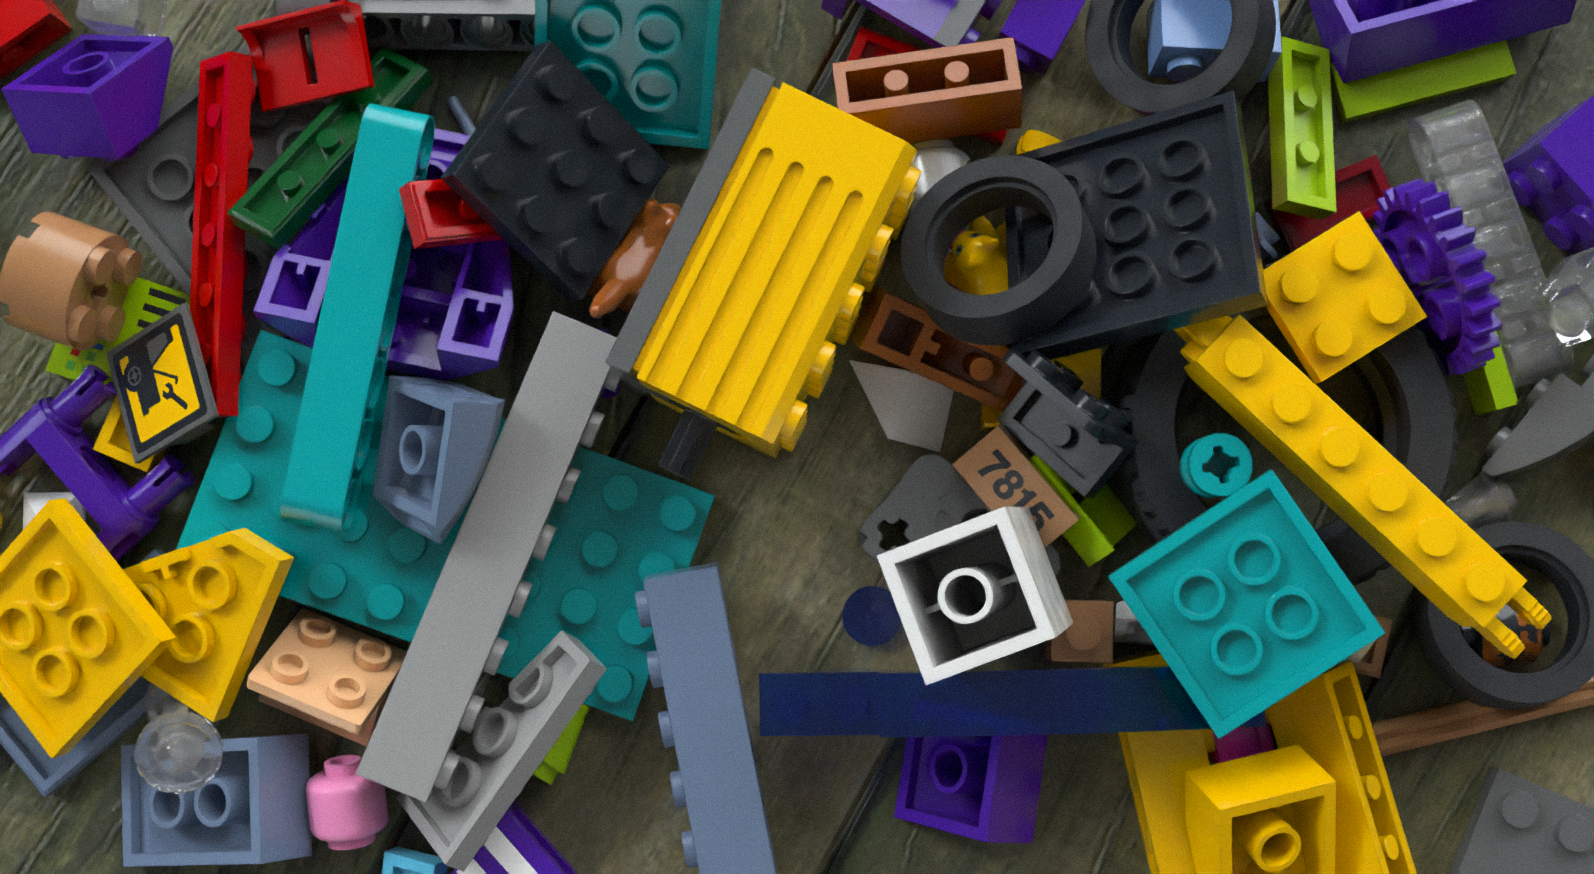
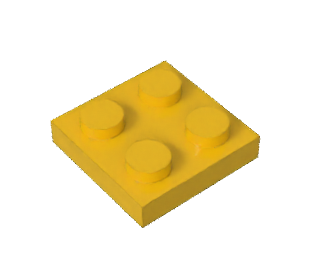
[1263,211,1427,384]

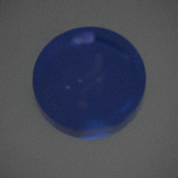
[842,586,901,646]

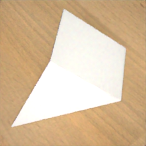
[849,360,954,452]

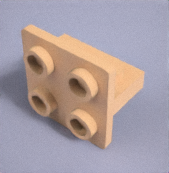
[246,609,407,747]

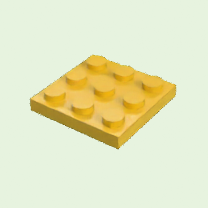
[0,498,177,759]

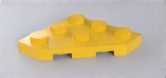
[123,528,294,722]

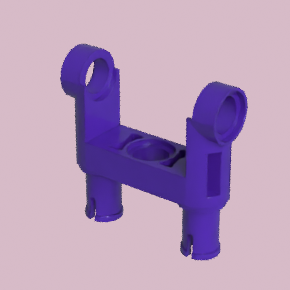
[0,364,195,562]

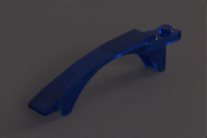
[759,664,1266,737]

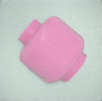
[305,755,389,850]

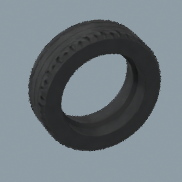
[1111,264,1457,587]

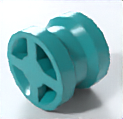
[1180,433,1253,498]

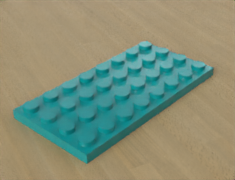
[176,330,715,721]

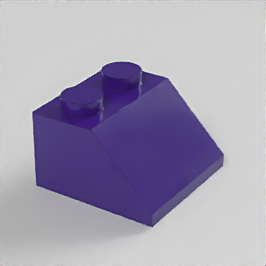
[1,34,173,162]
[894,698,1050,843]

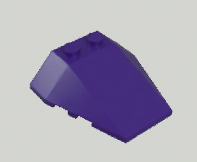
[253,128,514,381]

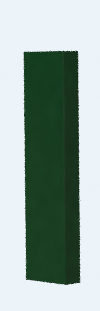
[227,46,433,250]

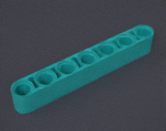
[280,104,435,534]

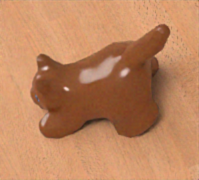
[587,198,681,318]

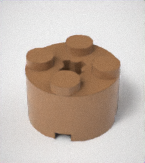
[0,211,142,351]

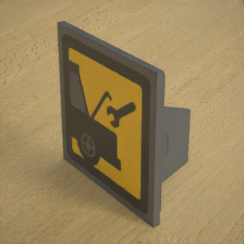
[106,303,219,463]

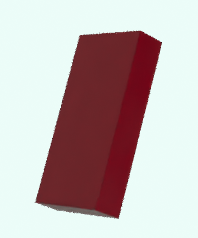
[1264,155,1391,255]

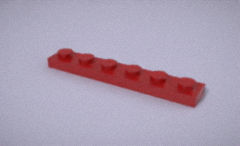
[190,51,256,418]

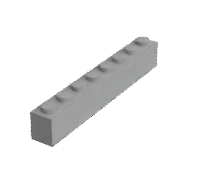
[356,311,621,802]

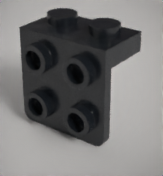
[997,349,1139,499]

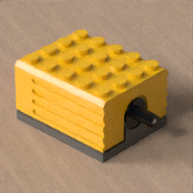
[605,68,922,481]

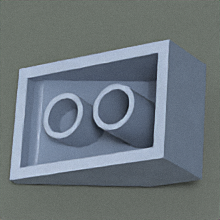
[121,733,312,867]

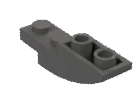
[1482,354,1594,480]

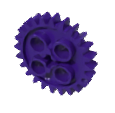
[1373,178,1502,376]

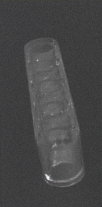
[1408,99,1574,389]

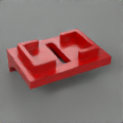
[236,0,375,113]

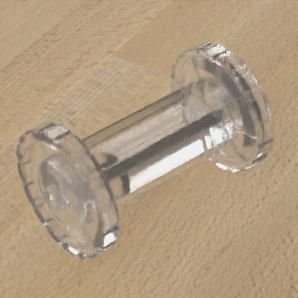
[134,683,224,794]

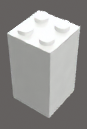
[877,506,1073,685]

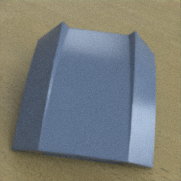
[373,376,505,544]

